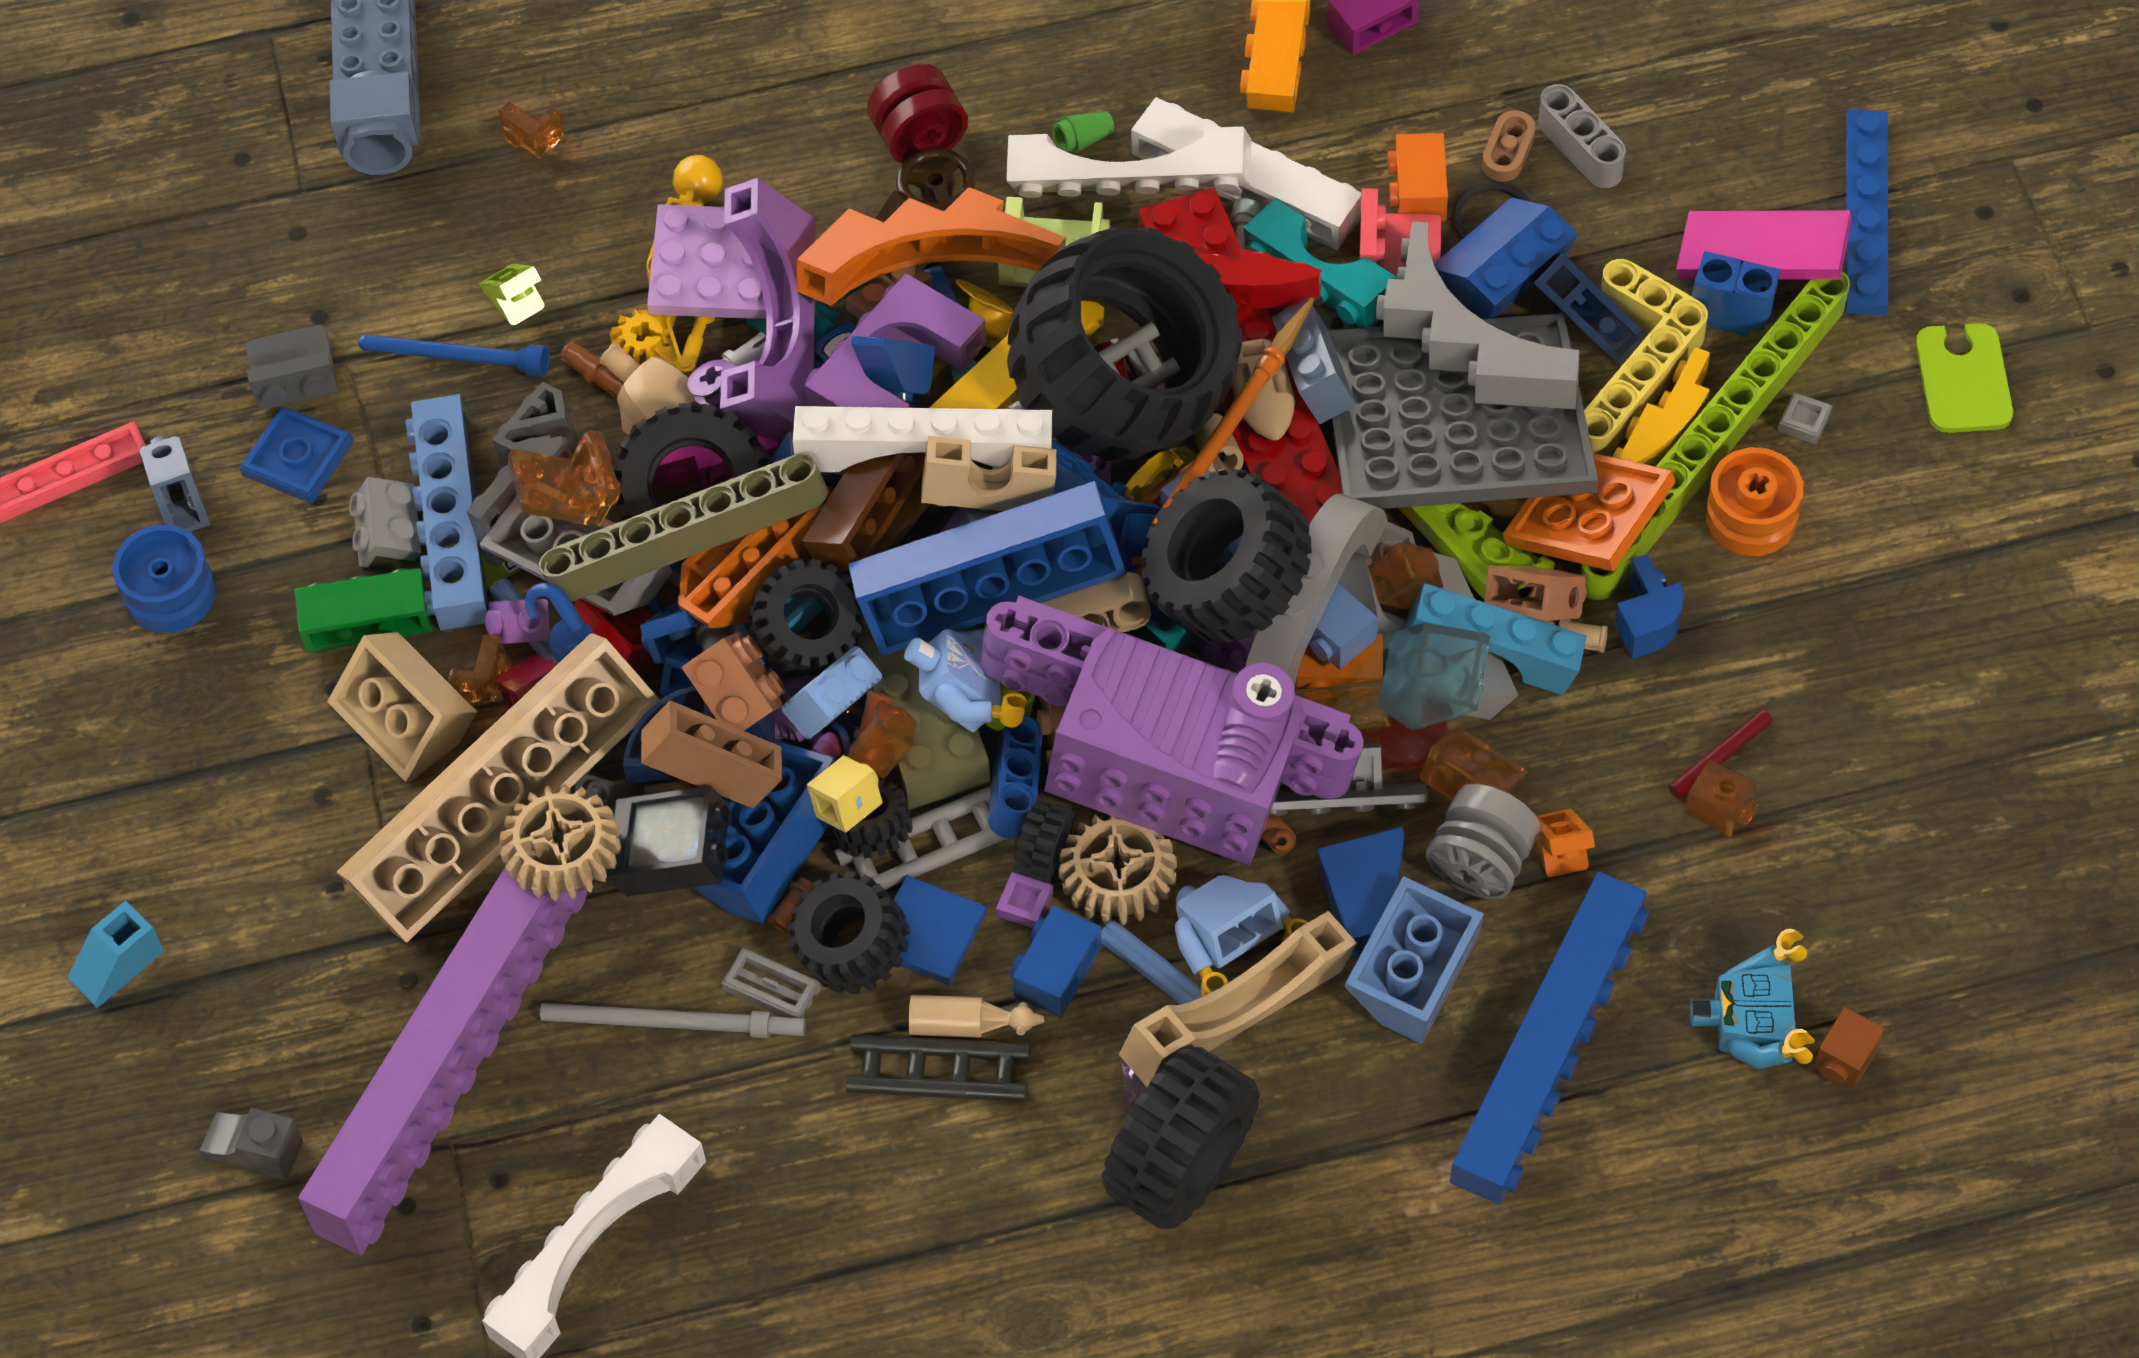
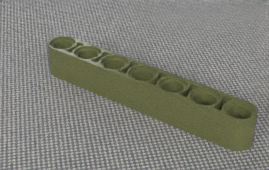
[539,454,828,602]

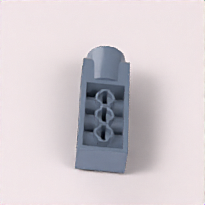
[329,0,421,175]

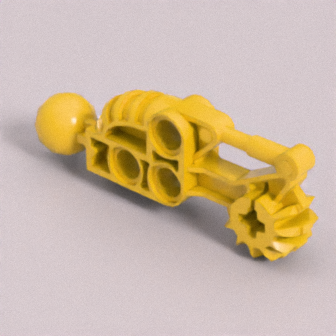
[610,155,723,378]

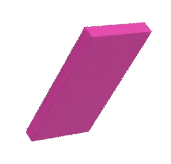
[1676,210,1852,279]

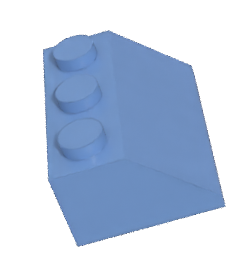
[1345,876,1484,1044]

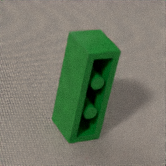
[295,568,432,653]

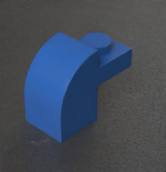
[1614,554,1684,659]

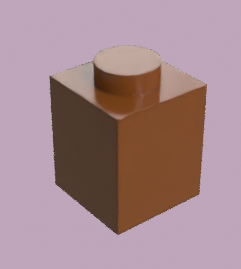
[1814,1007,1885,1090]

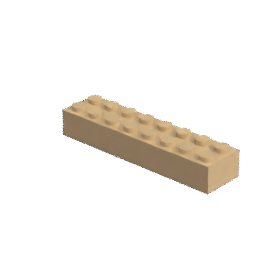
[337,633,660,943]

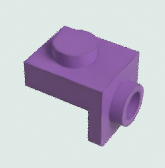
[485,598,550,644]

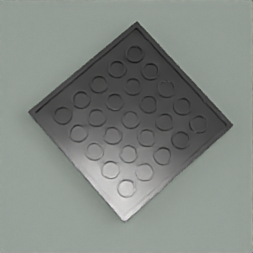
[1329,313,1598,509]

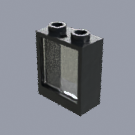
[607,785,732,897]

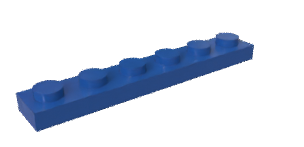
[1845,109,1888,315]

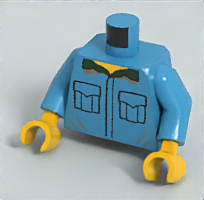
[1690,929,1815,1070]

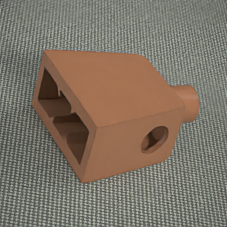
[1484,565,1587,621]

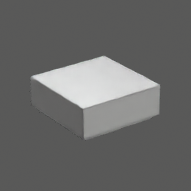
[1778,392,1832,445]

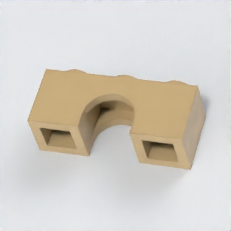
[921,436,1056,511]

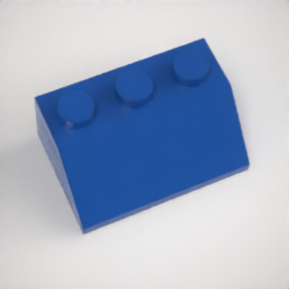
[1434,198,1578,319]

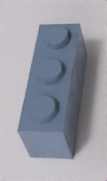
[1272,298,1356,424]

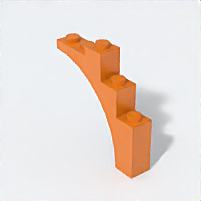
[796,187,1066,306]

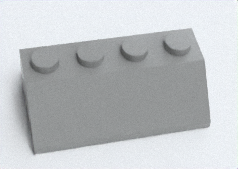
[480,480,673,616]

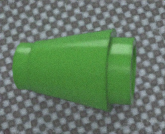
[1053,111,1114,154]

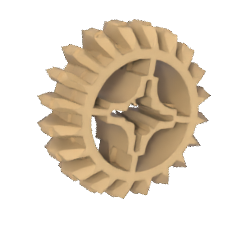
[500,784,621,902]
[1059,814,1177,926]

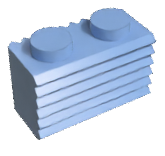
[782,646,882,739]

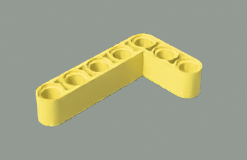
[1584,259,1708,456]

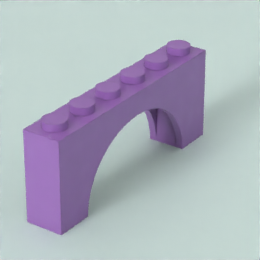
[720,178,815,446]

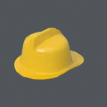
[956,279,1014,349]

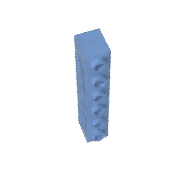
[406,394,489,631]

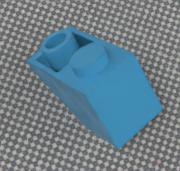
[67,900,165,1008]

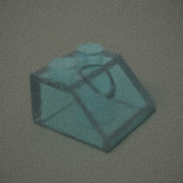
[1378,622,1491,730]

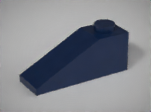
[1532,253,1648,367]

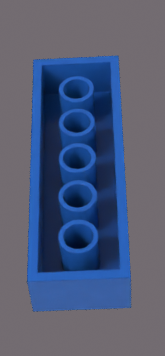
[848,481,1127,656]

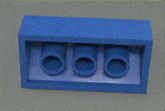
[685,740,836,924]

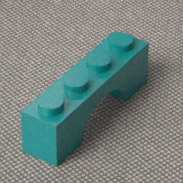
[1243,198,1397,328]

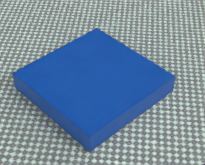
[239,406,354,504]
[894,875,987,986]

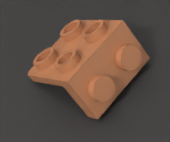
[681,632,787,731]

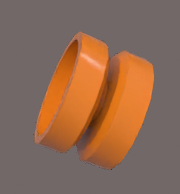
[1705,447,1804,556]

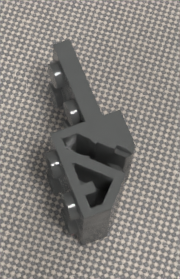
[467,382,582,568]

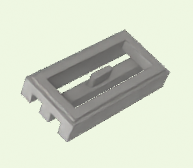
[721,947,821,1018]

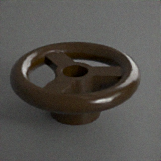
[896,148,975,211]

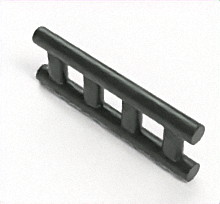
[846,1034,1030,1102]

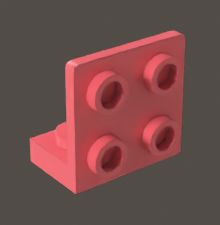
[1360,188,1441,277]

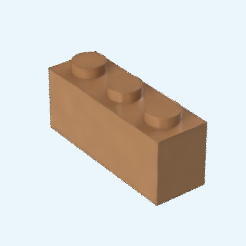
[641,700,782,809]

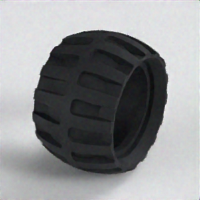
[1007,226,1242,462]

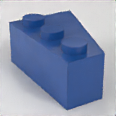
[1052,440,1160,546]

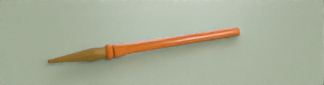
[1150,297,1314,528]

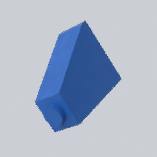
[1317,827,1404,959]

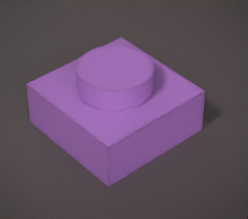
[996,872,1053,928]

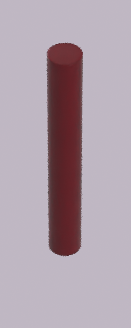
[1668,709,1773,799]

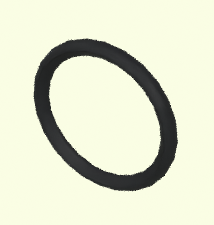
[1452,182,1532,240]

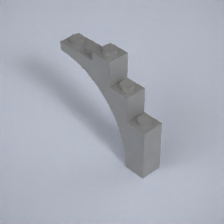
[1376,222,1580,409]

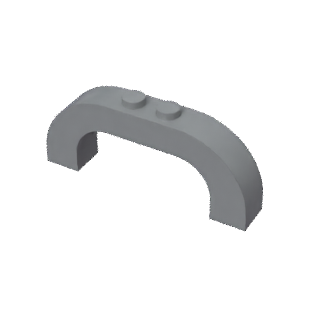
[1245,493,1388,689]

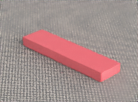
[0,421,146,523]

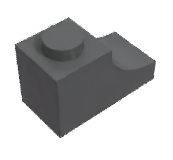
[200,1107,303,1181]

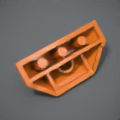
[678,504,823,628]

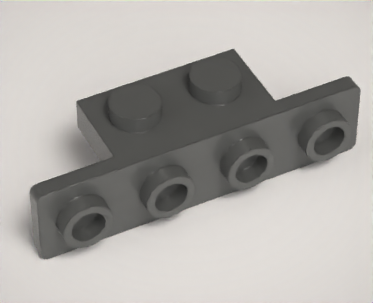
[1270,743,1428,816]

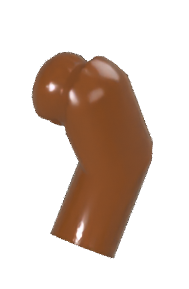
[1261,815,1296,855]

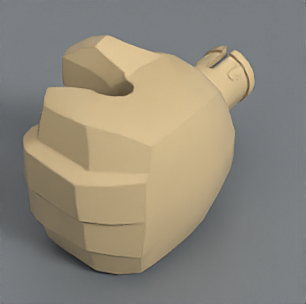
[600,343,700,436]

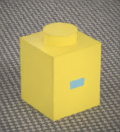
[807,755,882,833]

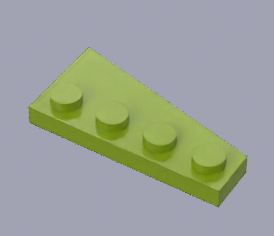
[1399,503,1555,599]

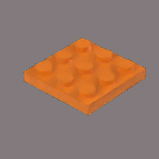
[1502,453,1676,572]

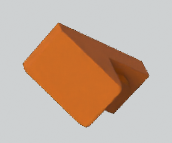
[1535,808,1595,877]

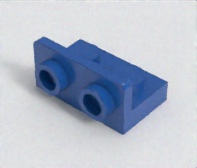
[640,602,701,665]

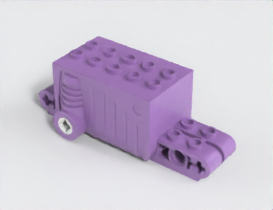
[980,596,1364,866]

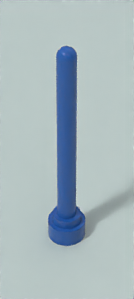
[358,334,549,378]

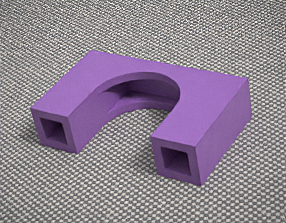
[805,273,987,408]

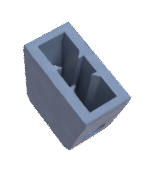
[139,435,210,532]

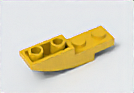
[1613,347,1710,467]

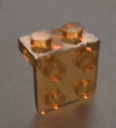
[507,429,620,526]

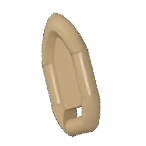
[1231,338,1295,440]

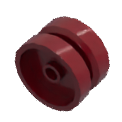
[867,64,968,165]

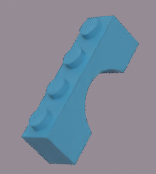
[1402,583,1587,695]

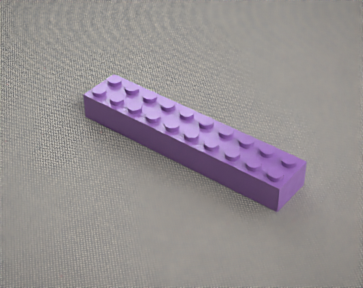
[298,843,587,1256]

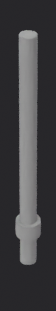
[540,1003,806,1038]

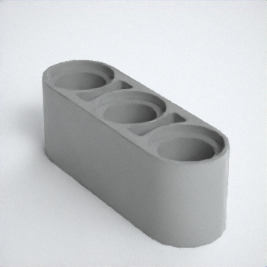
[1538,84,1626,188]

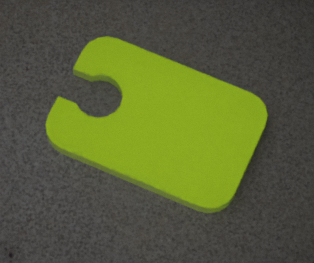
[1915,323,2013,433]

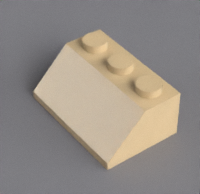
[327,632,477,782]

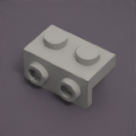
[349,477,421,568]

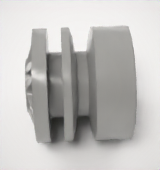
[1426,784,1541,899]

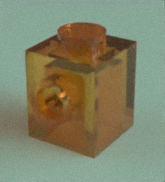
[1368,542,1443,610]
[1685,760,1758,837]

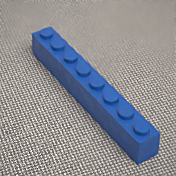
[1450,871,1650,1205]

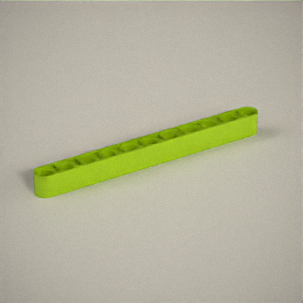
[1580,271,1850,600]

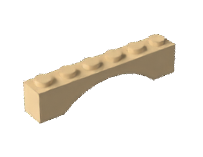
[1119,911,1357,1087]

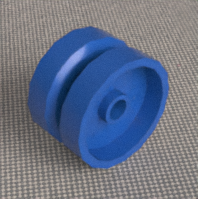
[112,525,217,633]

